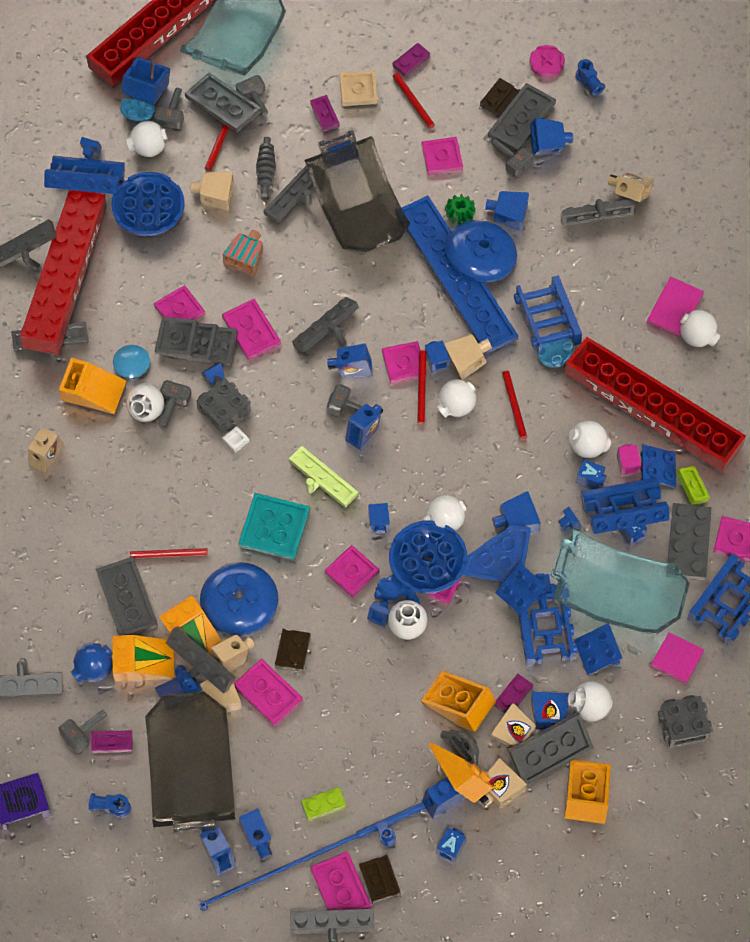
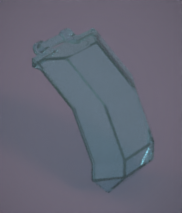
[180,0,286,76]
[551,529,690,634]

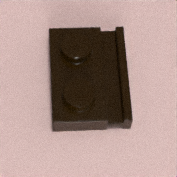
[480,78,521,117]
[275,628,311,672]
[359,855,401,904]

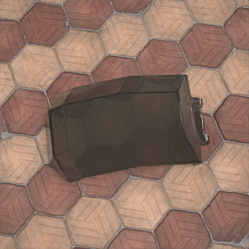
[304,130,410,255]
[145,691,235,834]

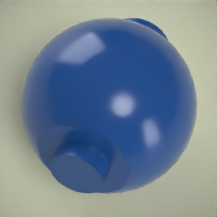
[70,643,113,683]

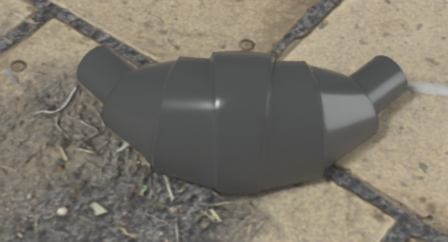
[440,730,479,765]

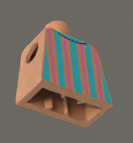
[222,230,263,276]

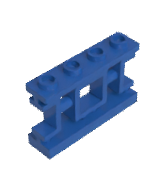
[44,155,125,194]
[582,477,669,534]
[687,553,750,644]
[518,582,577,667]

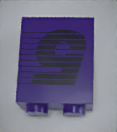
[0,773,51,831]

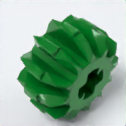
[445,193,476,225]

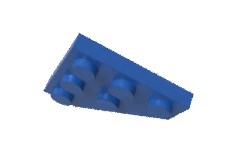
[463,525,531,583]

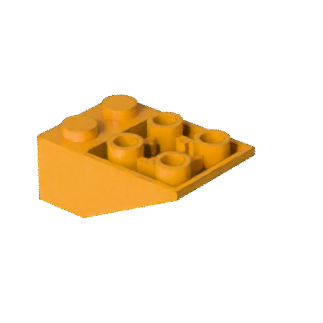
[59,358,127,414]

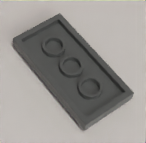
[185,72,261,133]
[488,83,556,152]
[666,503,712,581]
[96,556,158,636]
[508,712,594,785]

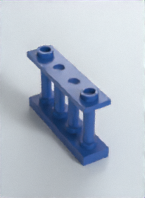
[514,275,582,355]

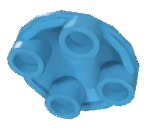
[120,98,156,121]
[537,333,574,368]
[113,345,150,380]

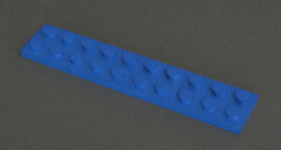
[396,195,518,355]

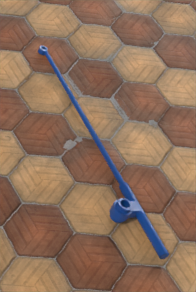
[199,802,426,911]

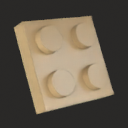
[340,70,378,106]

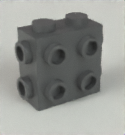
[196,378,251,434]
[658,695,713,747]

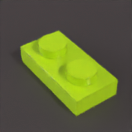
[676,466,710,505]
[301,787,346,821]

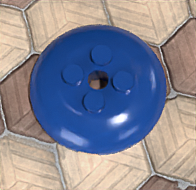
[111,172,185,237]
[445,220,517,283]
[389,521,467,594]
[200,562,278,636]

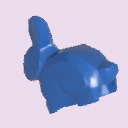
[374,575,420,604]

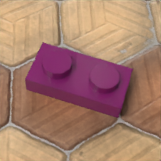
[393,43,430,77]
[310,95,340,132]
[493,673,534,713]
[91,730,132,753]

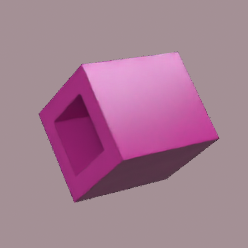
[617,444,642,476]

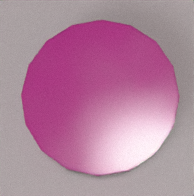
[529,45,565,78]

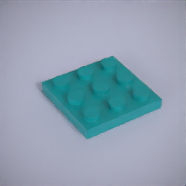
[238,493,310,561]

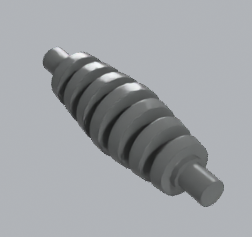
[256,137,276,197]

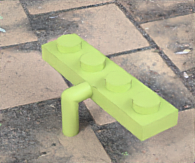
[289,446,358,508]

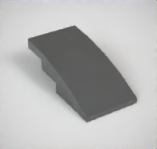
[154,317,239,366]

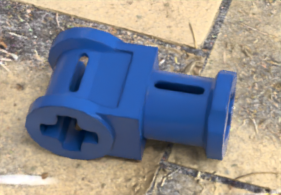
[576,59,606,96]
[88,793,131,817]

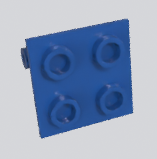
[640,444,676,488]
[495,562,547,617]
[574,623,623,675]
[155,665,202,707]

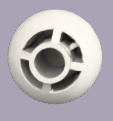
[126,121,168,157]
[680,310,721,347]
[436,379,476,418]
[126,384,164,422]
[569,420,611,458]
[423,495,467,531]
[388,600,427,640]
[568,681,612,722]

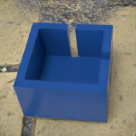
[122,57,170,104]

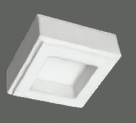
[222,426,249,453]

